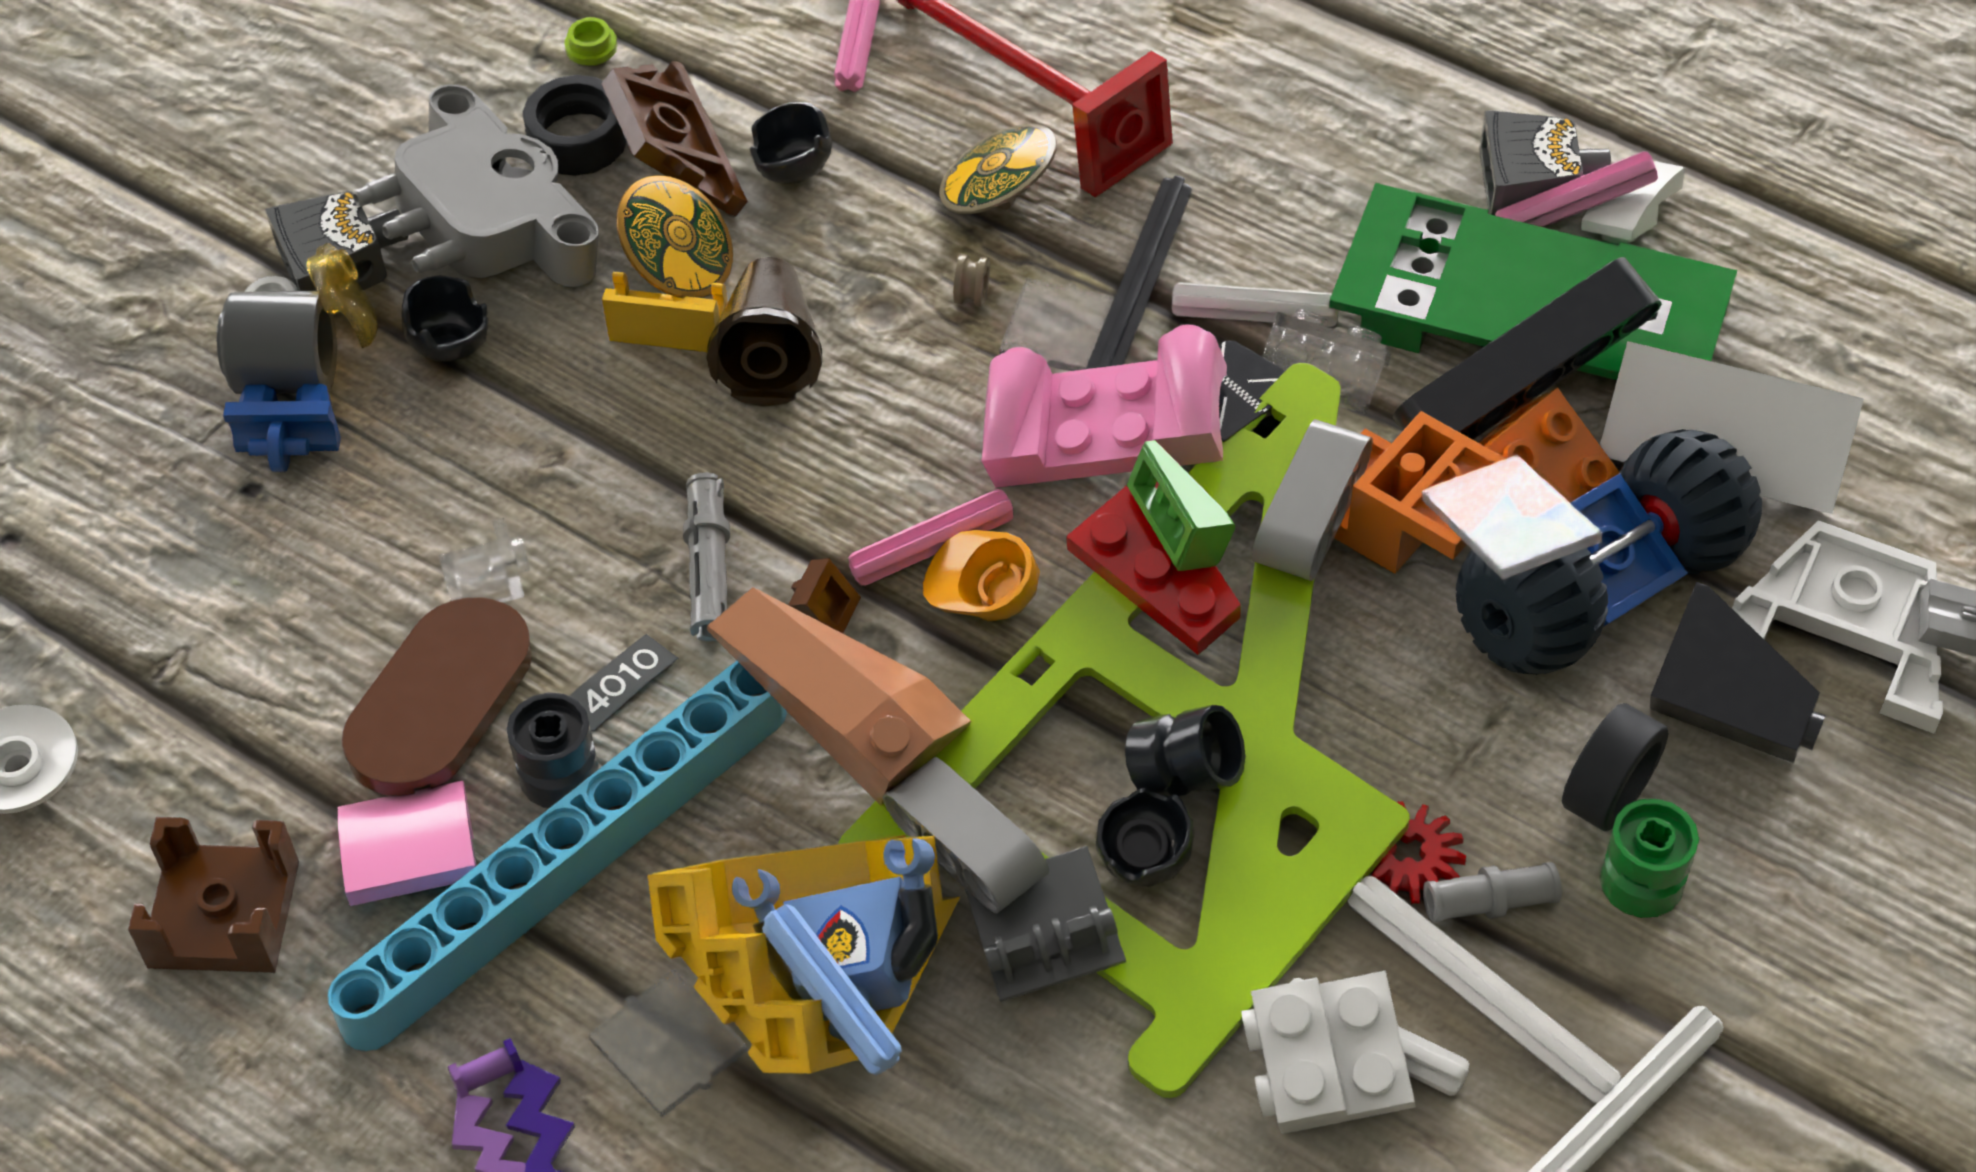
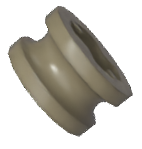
[953,254,990,307]

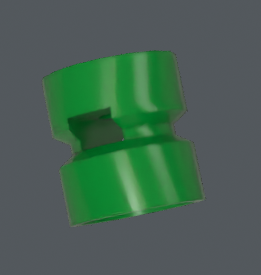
[1600,798,1699,918]

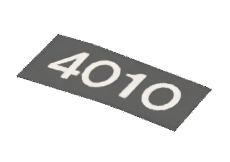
[569,634,679,732]

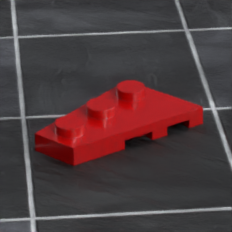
[1066,482,1241,655]

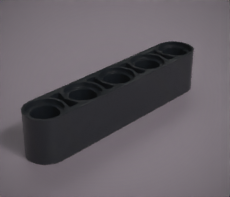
[1392,257,1662,440]

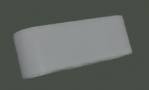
[1252,419,1373,581]
[883,757,1049,914]

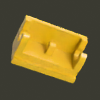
[602,271,728,352]

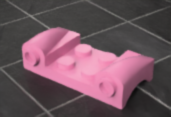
[981,325,1227,488]

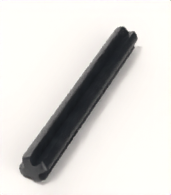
[1085,175,1192,370]

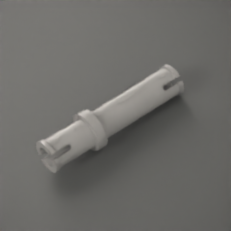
[683,472,730,641]

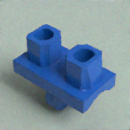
[223,384,341,472]

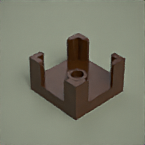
[128,817,299,973]

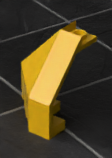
[647,835,960,1073]

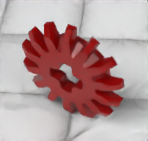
[1371,801,1466,904]

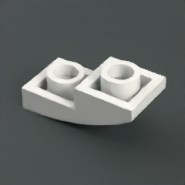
[1581,161,1685,244]

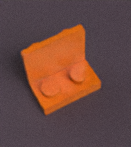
[1478,387,1620,523]

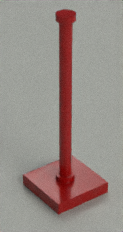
[897,0,1173,198]

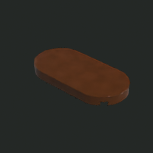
[342,597,532,796]

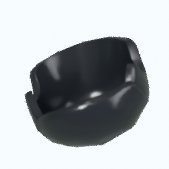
[750,102,832,183]
[401,275,489,362]
[1096,788,1194,887]

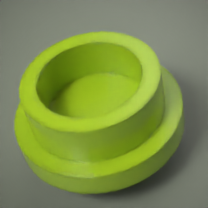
[564,17,617,66]

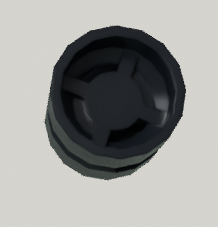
[506,692,599,808]
[1125,705,1246,796]

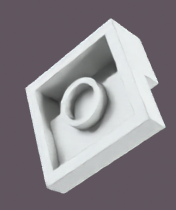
[1241,970,1416,1134]

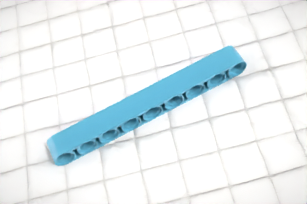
[328,661,787,1051]

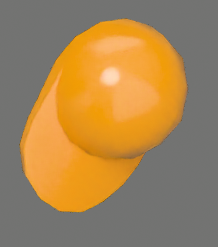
[923,530,1040,621]

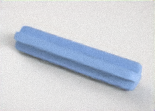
[763,904,902,1075]

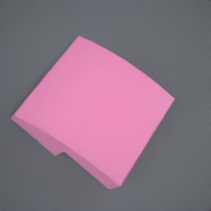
[338,780,477,906]

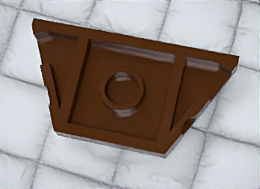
[602,61,748,217]

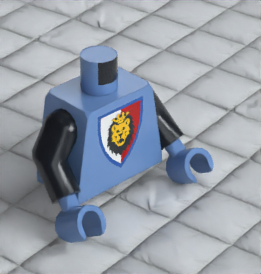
[732,838,938,1041]

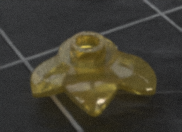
[307,243,378,348]

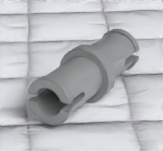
[1423,862,1562,923]

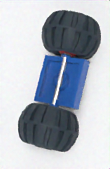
[1456,429,1762,675]

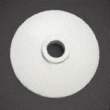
[0,705,78,814]

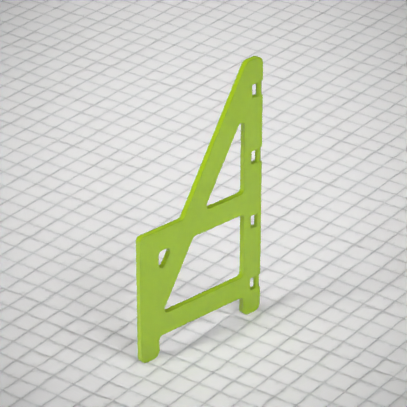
[838,363,1410,1098]

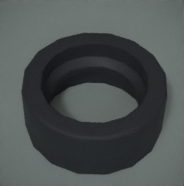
[522,75,627,176]
[1561,703,1669,832]

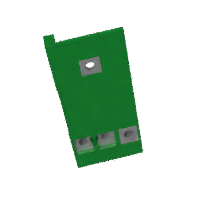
[1329,182,1738,380]

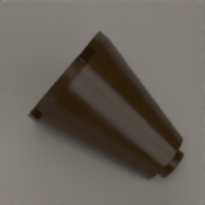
[706,257,822,406]

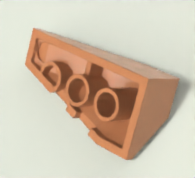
[707,587,971,805]

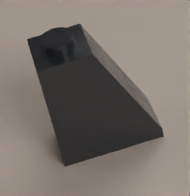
[1650,582,1826,763]

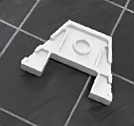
[1732,520,1943,734]

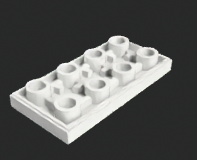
[1600,341,1864,514]

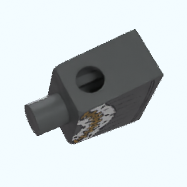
[1479,111,1611,216]
[265,191,408,306]

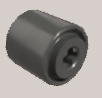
[216,291,337,394]

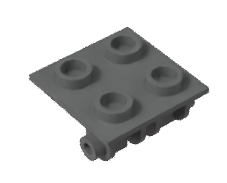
[965,846,1127,1002]

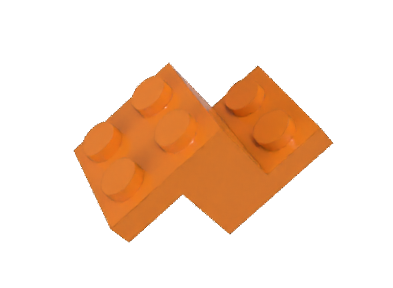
[1334,411,1523,574]

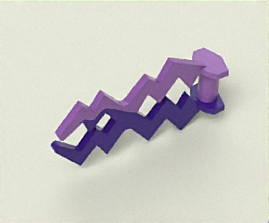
[448,1038,575,1172]

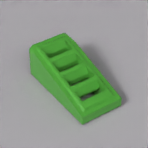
[1127,440,1236,571]

